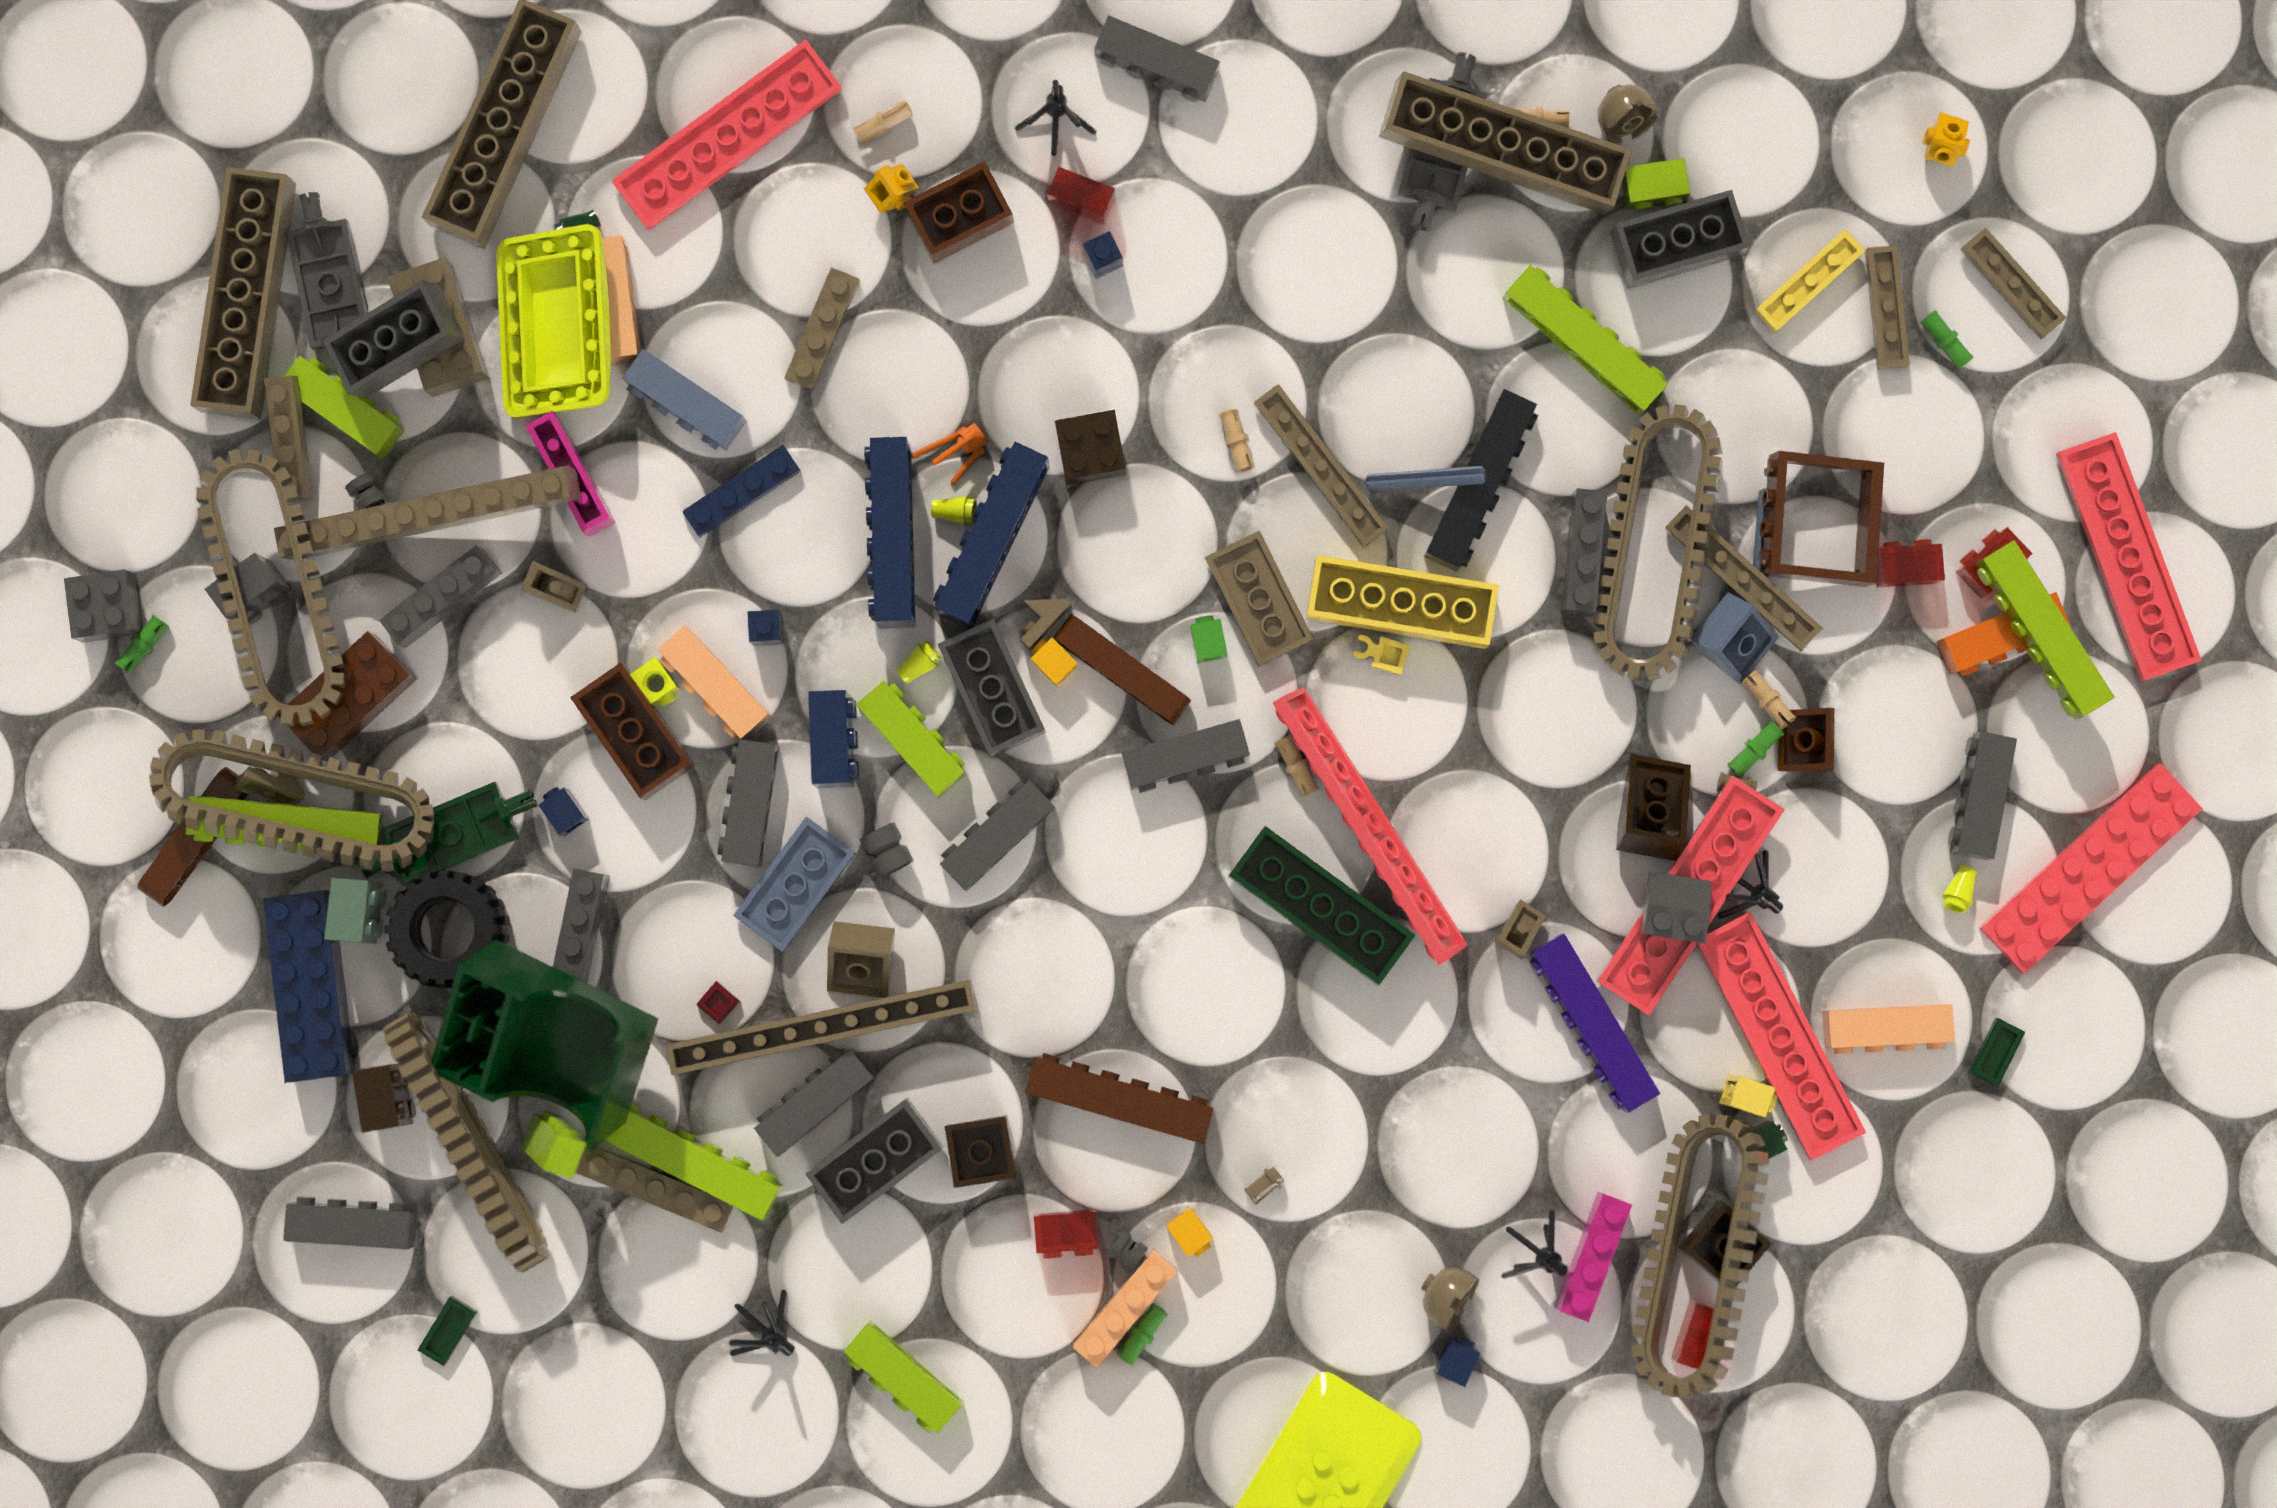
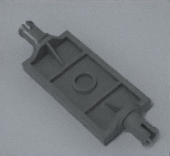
[1397,52,1488,231]
[286,192,367,373]

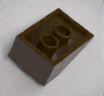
[1616,754,1691,861]

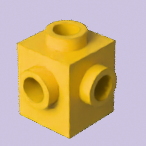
[1922,112,1970,167]
[864,164,919,213]

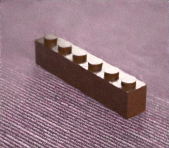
[1025,1053,1214,1144]

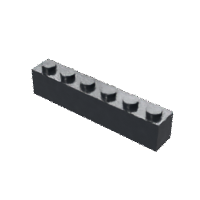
[1424,389,1538,572]

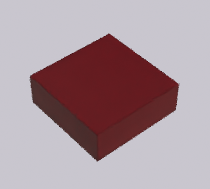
[696,981,740,1024]

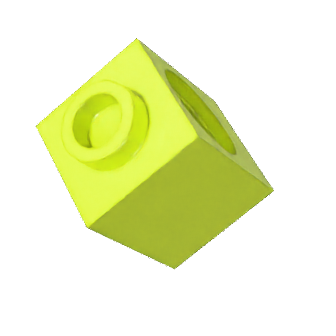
[630,657,681,707]

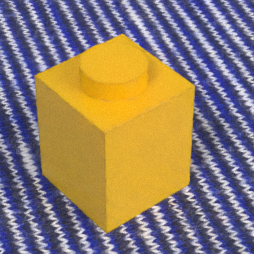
[1030,637,1078,687]
[1166,1206,1213,1257]

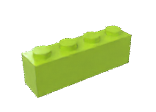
[284,355,405,459]
[856,680,966,798]
[521,1111,586,1179]
[843,1320,964,1434]

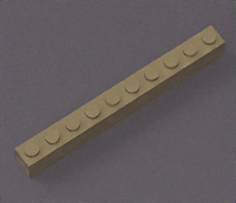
[274,466,581,560]
[665,980,978,1075]

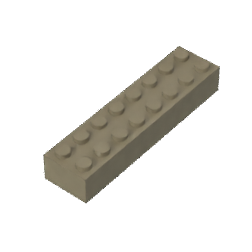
[422,0,582,249]
[1378,71,1632,214]
[190,167,296,420]

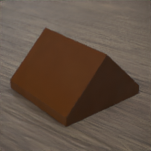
[1778,708,1835,773]

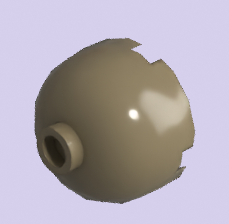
[1598,85,1660,144]
[1421,1267,1480,1331]

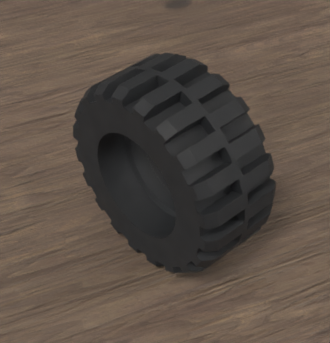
[384,870,510,988]

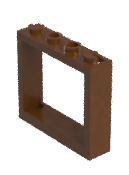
[1758,451,1884,587]

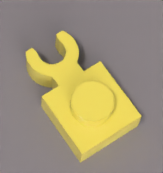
[1352,635,1410,675]

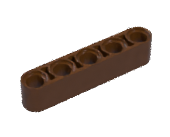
[1053,614,1191,726]
[137,767,249,907]

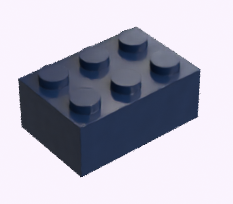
[808,690,860,788]

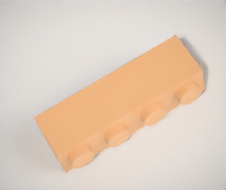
[602,235,641,364]
[658,625,771,740]
[1822,1004,1955,1054]
[1073,1248,1177,1368]

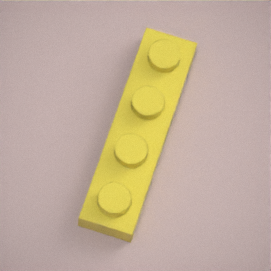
[1754,229,1865,333]

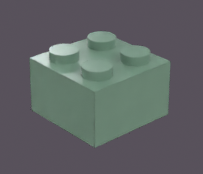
[324,877,387,944]

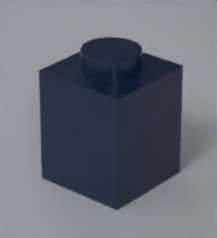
[1082,231,1123,279]
[747,609,784,646]
[539,787,589,837]
[1434,1335,1480,1387]

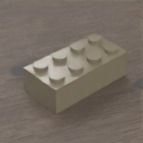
[387,257,490,397]

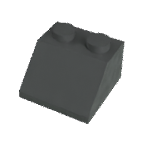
[1639,871,1711,944]

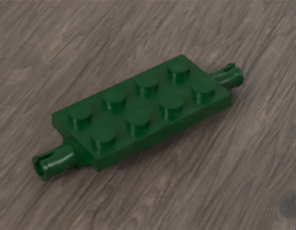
[358,782,538,886]

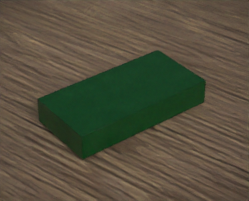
[1968,1018,2025,1087]
[417,1296,478,1366]

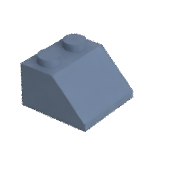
[1692,592,1779,685]

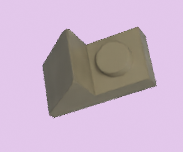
[521,561,587,613]
[1020,599,1072,651]
[234,766,305,805]
[1494,899,1546,960]

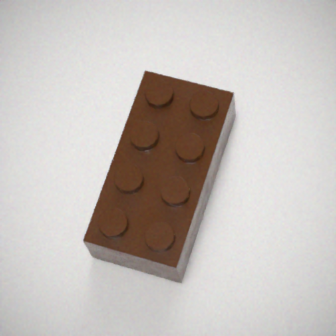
[278,631,417,762]
[570,662,696,801]

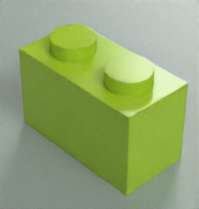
[1622,158,1690,212]

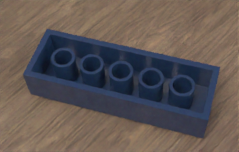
[864,436,916,629]
[933,441,1050,629]
[263,890,355,1083]

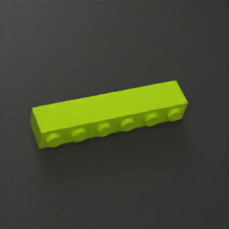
[1503,265,1668,416]
[1975,540,2115,719]
[186,795,382,853]
[605,1103,783,1221]

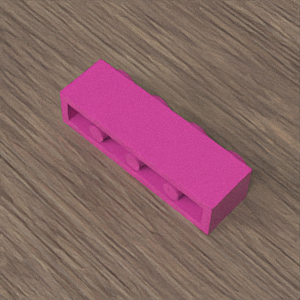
[525,411,616,537]
[1555,1191,1632,1322]

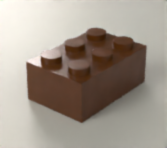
[904,161,1014,264]

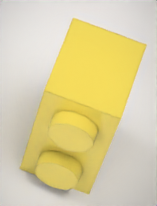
[1719,1074,1777,1117]

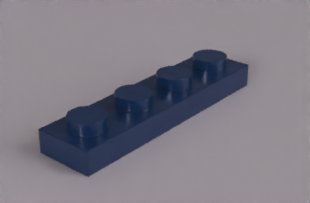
[682,445,801,538]

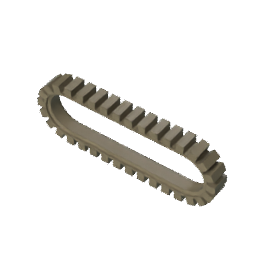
[1593,404,1723,681]
[196,449,345,727]
[149,729,434,872]
[384,1011,550,1273]
[1631,1114,1769,1398]

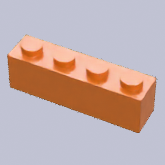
[1936,592,2071,677]

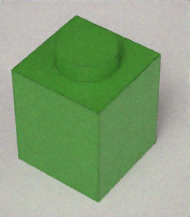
[1190,615,1228,663]

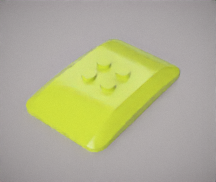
[496,224,611,418]
[1235,1372,1421,1508]

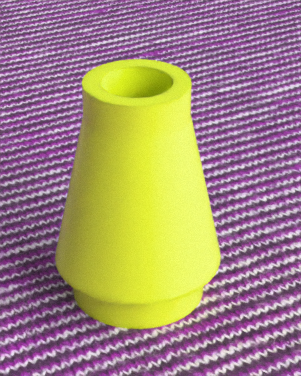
[931,496,977,526]
[896,640,942,684]
[1942,865,1977,913]

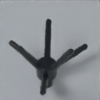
[1015,79,1096,156]
[1718,850,1783,919]
[1502,1209,1568,1279]
[729,1290,795,1356]

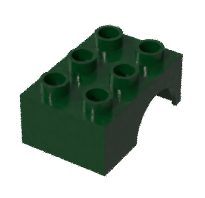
[431,940,659,1151]

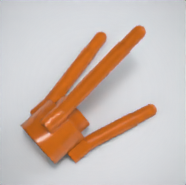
[911,423,988,485]

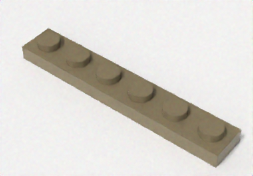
[1254,384,1389,548]
[1665,505,1823,652]
[575,1147,734,1233]

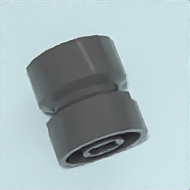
[860,822,914,879]

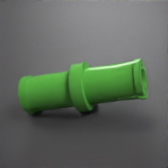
[1920,310,1974,369]
[115,615,169,675]
[1727,721,1784,778]
[1117,1303,1168,1366]

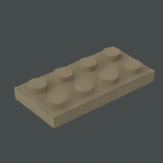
[1205,530,1314,667]

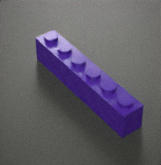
[1529,933,1661,1113]

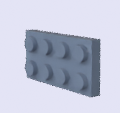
[733,817,856,952]

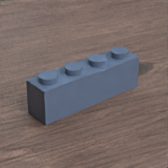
[622,349,747,451]

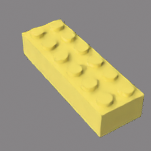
[1305,555,1499,649]

